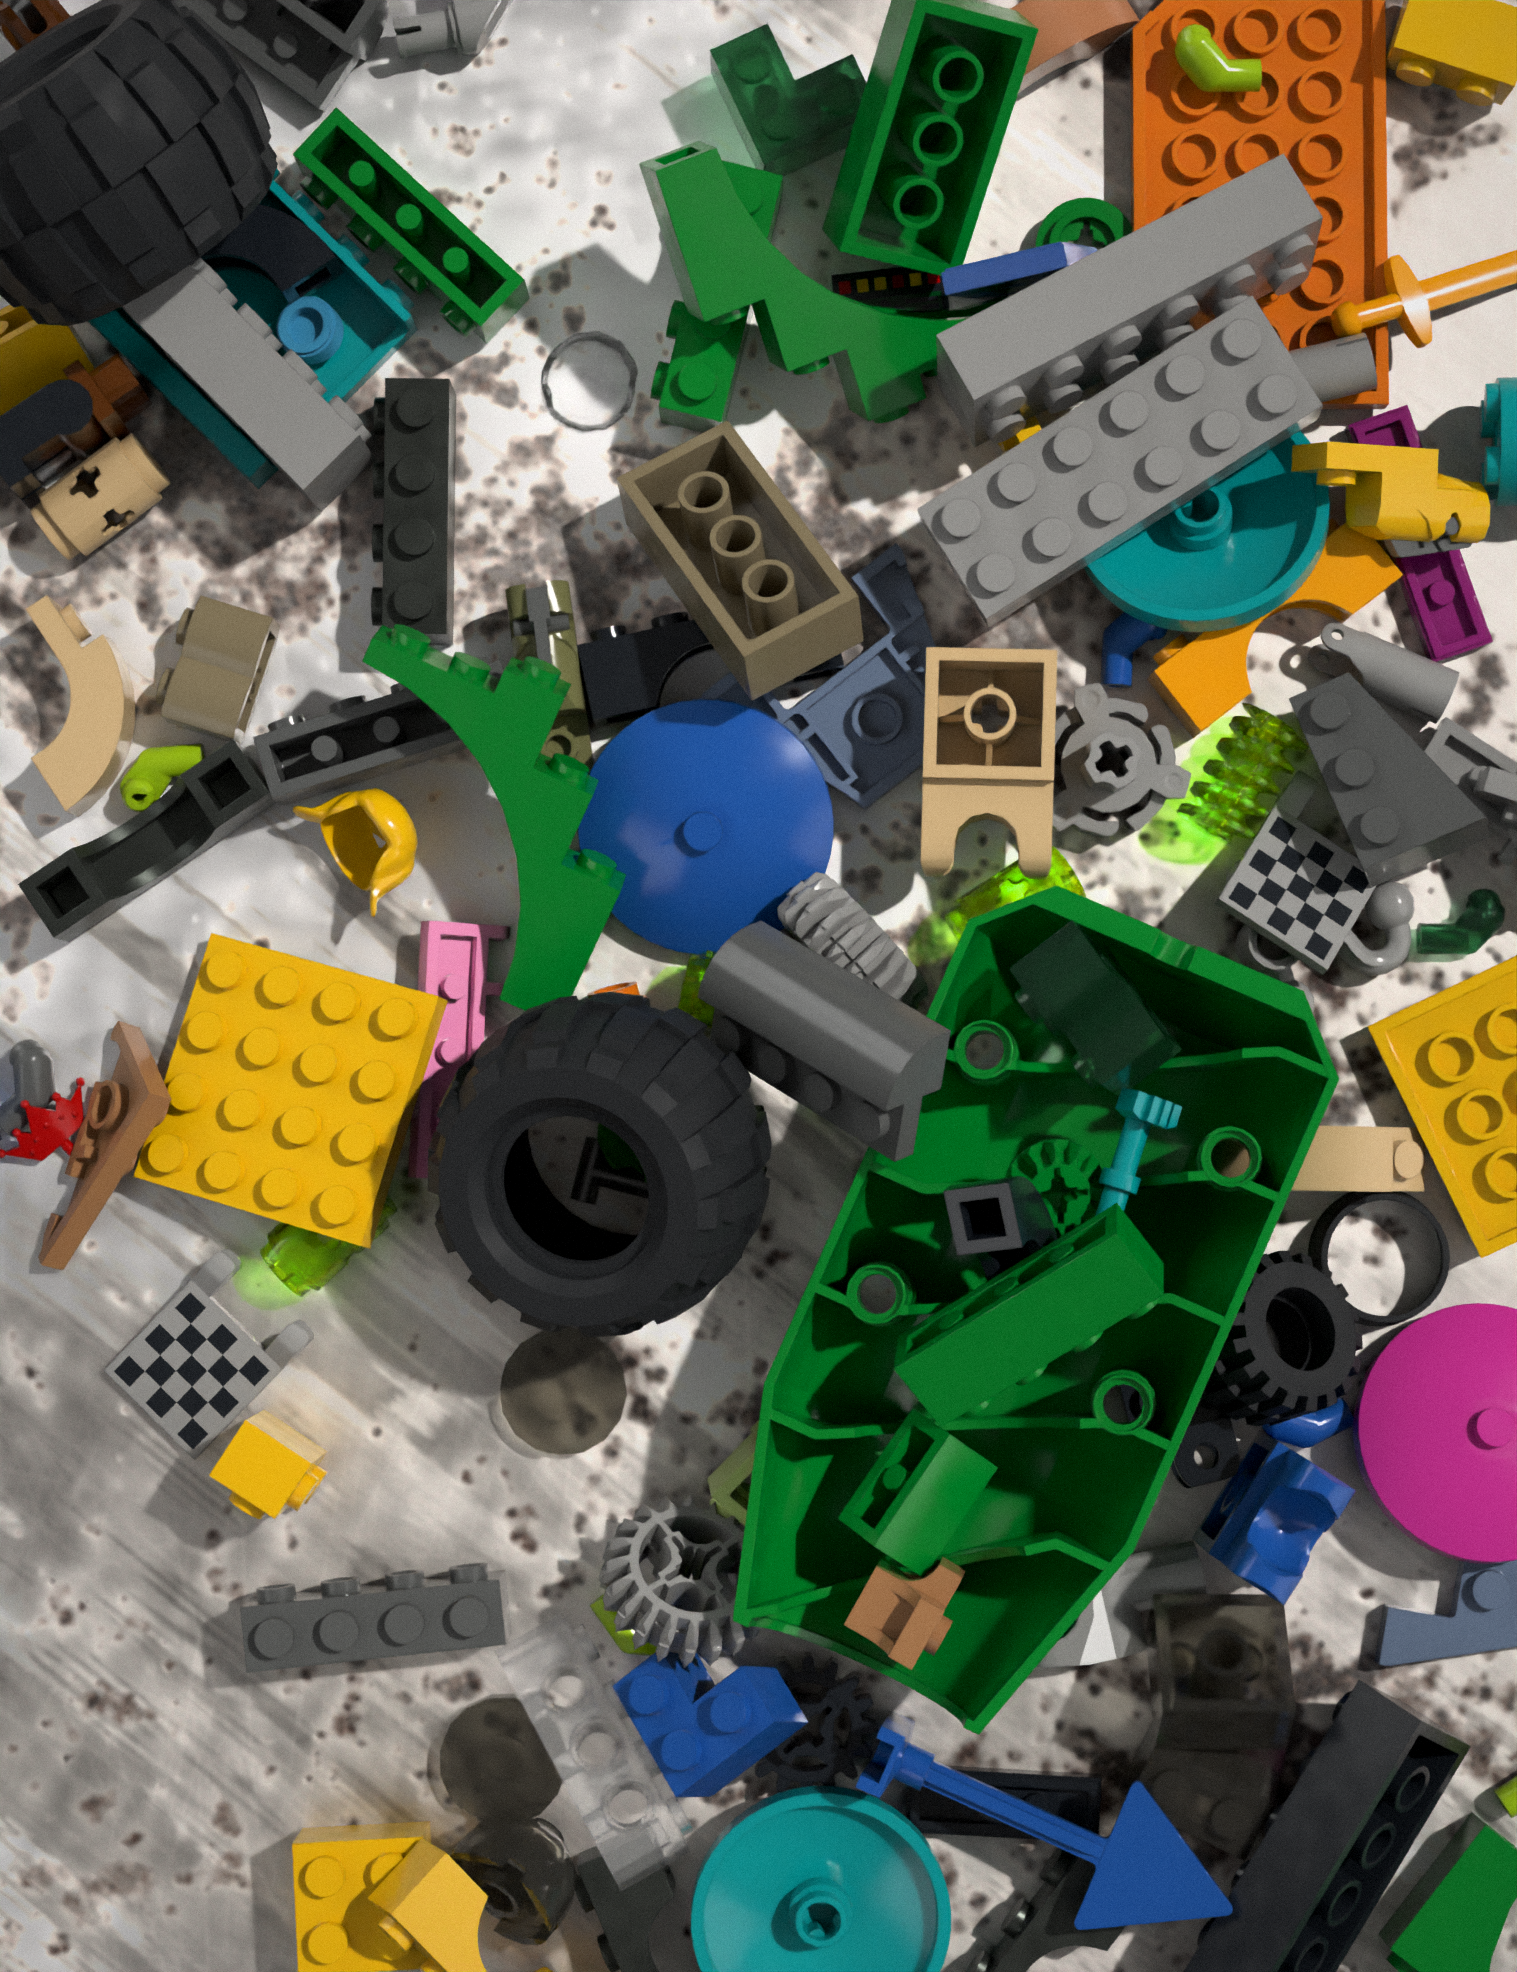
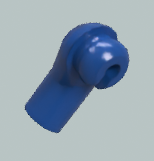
[1100,612,1168,688]
[1262,1396,1354,1448]

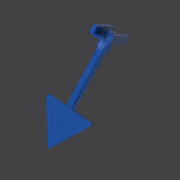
[855,1711,1233,1930]

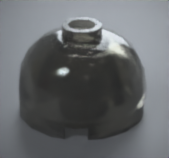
[450,1814,577,1945]

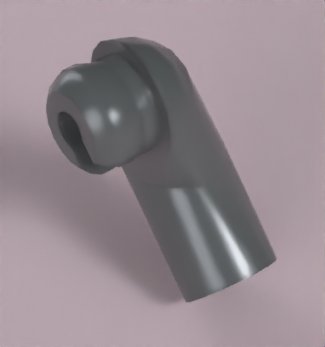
[0,1039,56,1137]

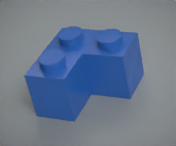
[612,1651,809,1797]

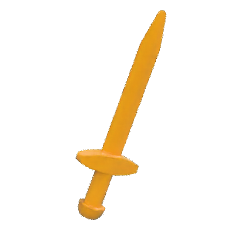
[1331,250,1517,348]

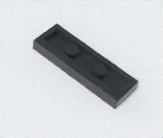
[905,1765,1102,1840]

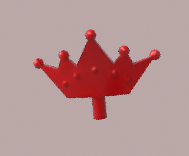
[0,1077,85,1161]

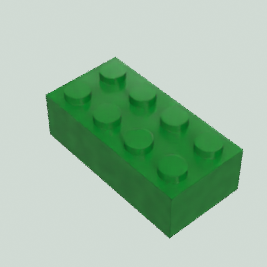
[822,0,1039,276]

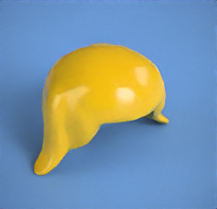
[292,788,418,917]

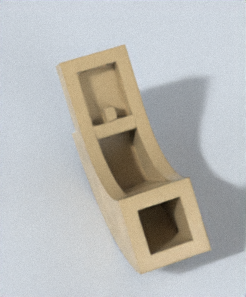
[26,595,135,817]
[1211,1126,1425,1192]

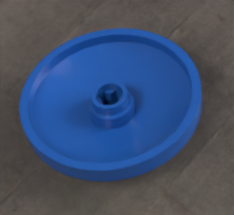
[578,698,834,955]

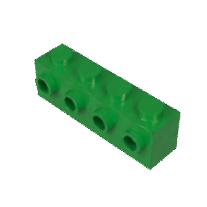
[293,107,530,344]
[650,160,783,433]
[893,1203,1164,1427]

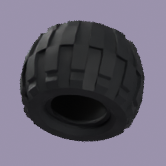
[0,0,278,326]
[428,992,772,1338]

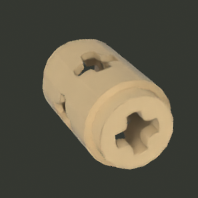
[30,433,171,560]

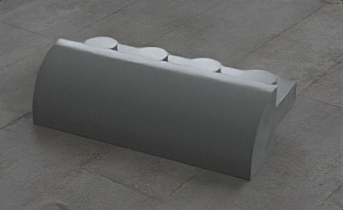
[175,0,389,111]
[698,921,951,1162]

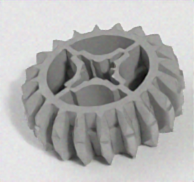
[777,872,929,1010]
[599,1495,761,1668]

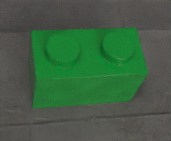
[838,1408,998,1577]

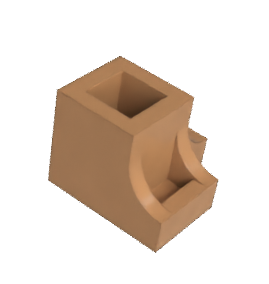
[844,1557,966,1670]

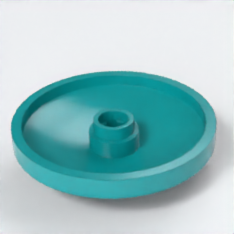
[1084,431,1330,632]
[691,1786,951,1972]

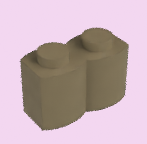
[156,596,280,744]

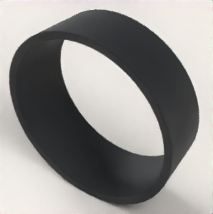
[1308,1191,1450,1327]

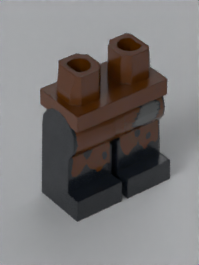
[0,353,152,510]

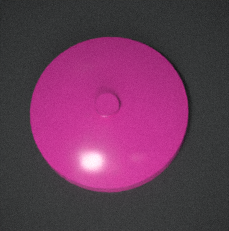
[1353,1303,1517,1564]

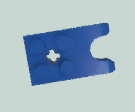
[1192,1430,1356,1605]

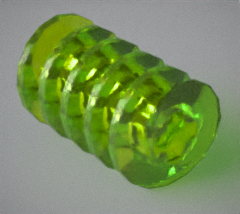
[1176,703,1309,846]

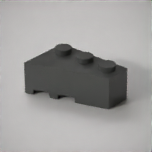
[1289,672,1491,888]

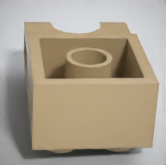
[921,647,1057,880]

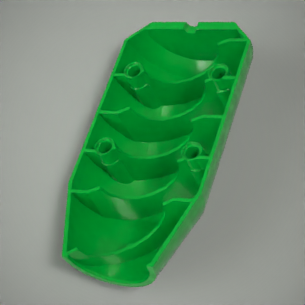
[732,885,1339,1735]

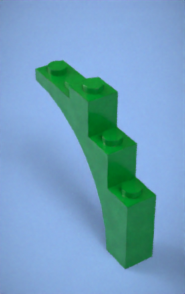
[639,141,1010,423]
[362,624,626,1011]
[1378,1812,1517,1972]

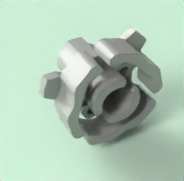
[1052,682,1191,838]

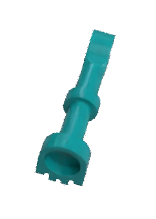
[1095,1088,1182,1216]

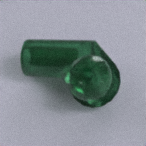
[1416,888,1505,955]

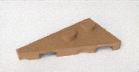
[38,1021,172,1270]

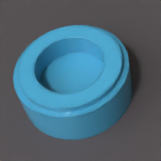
[276,296,344,364]

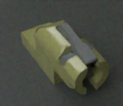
[505,580,594,775]

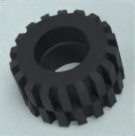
[1205,1251,1363,1427]

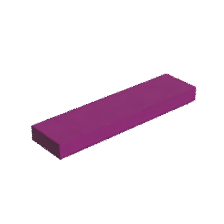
[1344,405,1493,663]

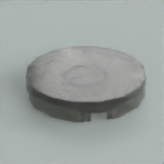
[500,1327,628,1455]
[440,1694,568,1825]

